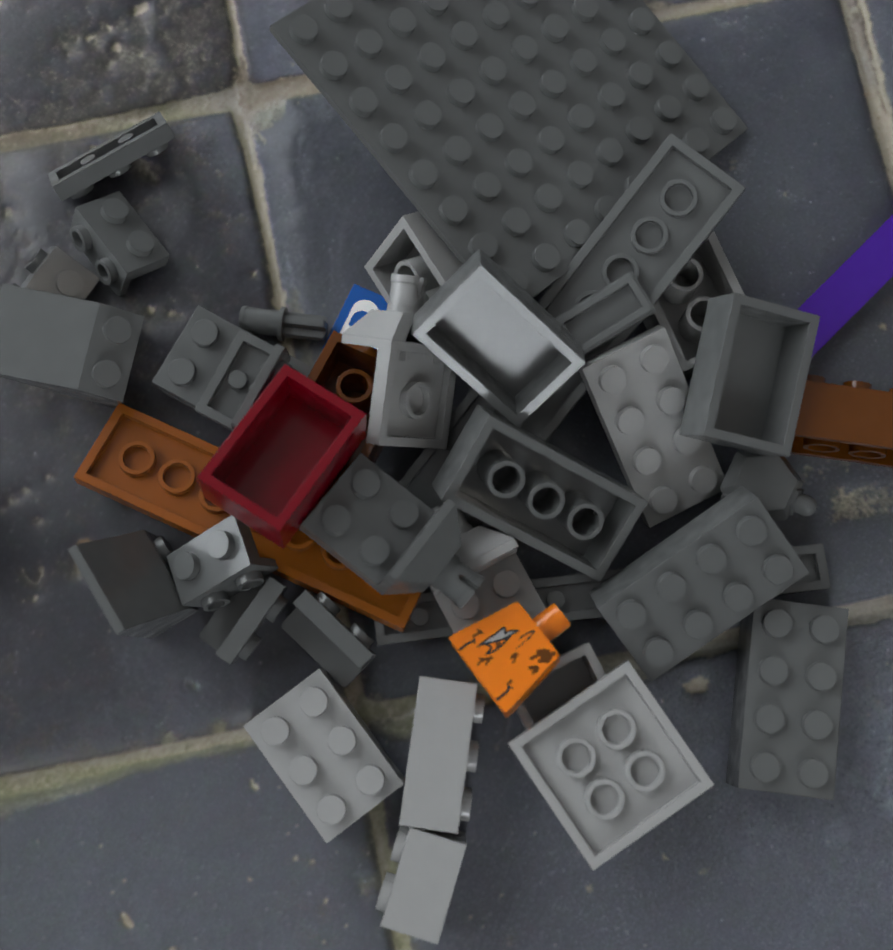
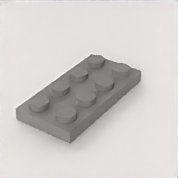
[579,325,725,528]

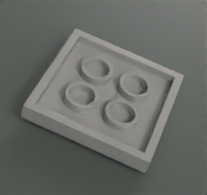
[507,660,714,871]

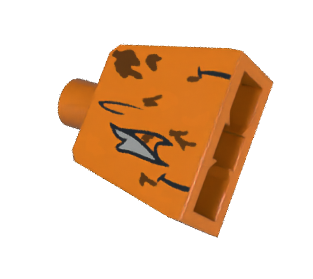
[449,602,571,719]

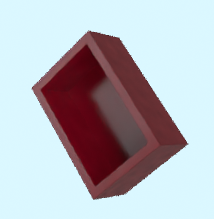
[197,364,366,549]

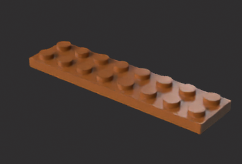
[74,403,423,633]

